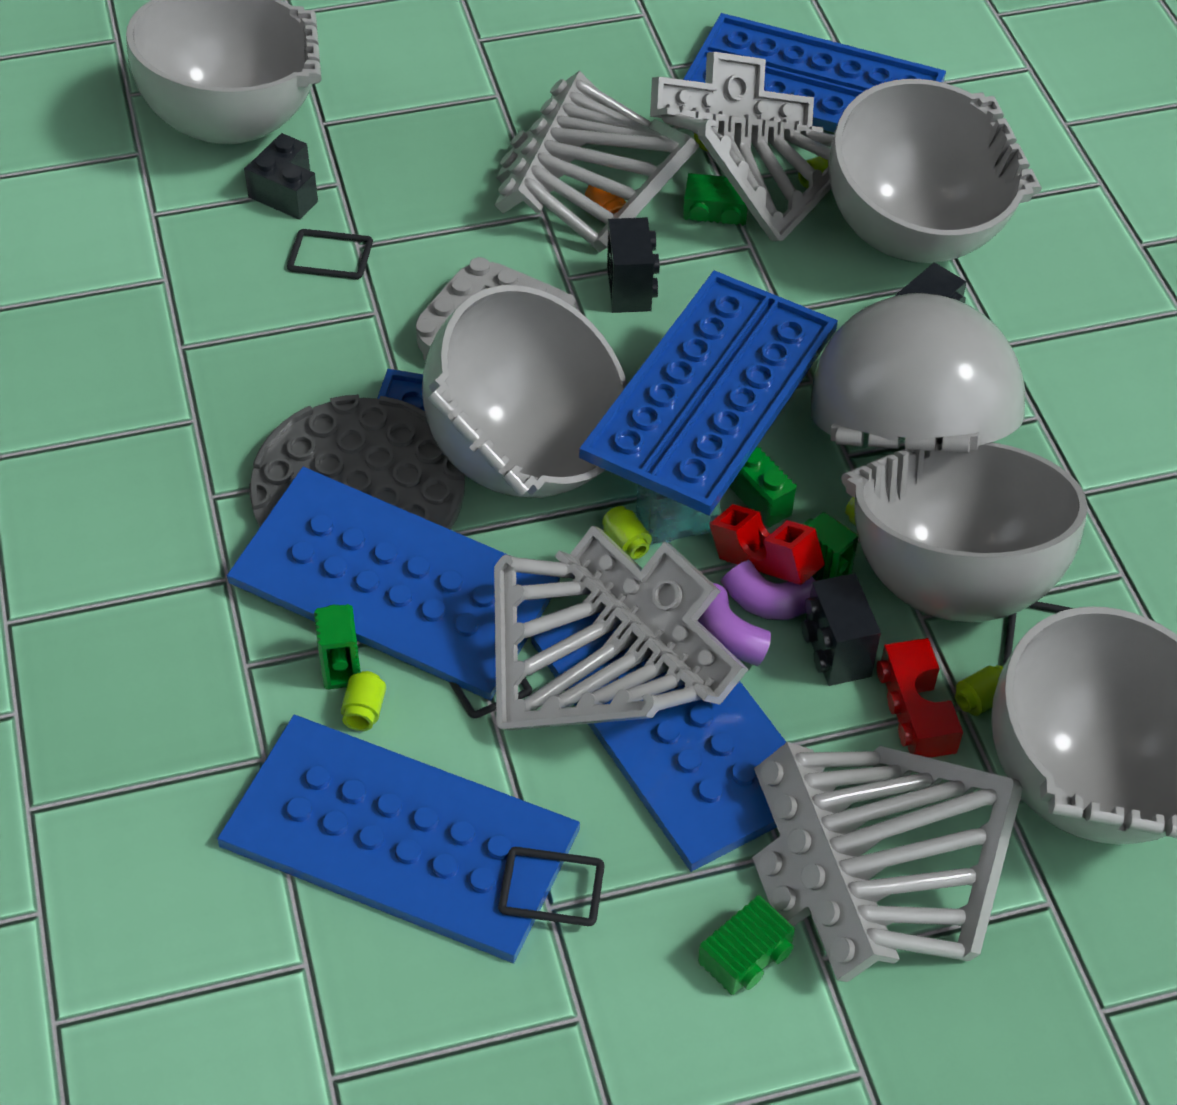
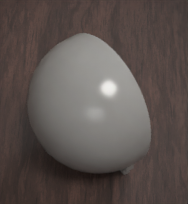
[126,0,321,144]
[829,79,1042,263]
[422,285,627,498]
[811,293,1025,453]
[841,437,1087,622]
[992,607,1177,845]

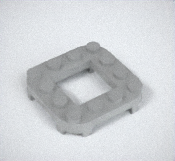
[416,257,576,361]

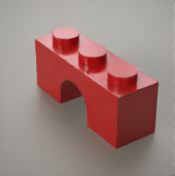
[709,504,825,585]
[877,638,963,758]

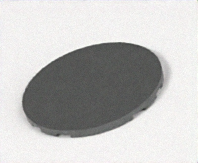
[249,394,465,530]

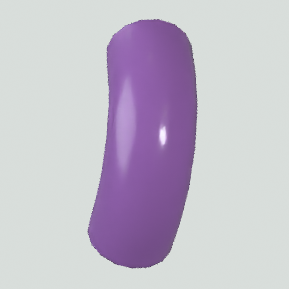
[720,560,815,620]
[697,583,771,666]

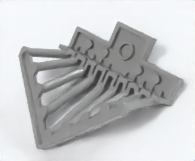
[650,52,834,241]
[494,71,699,252]
[494,525,749,730]
[752,742,1023,982]

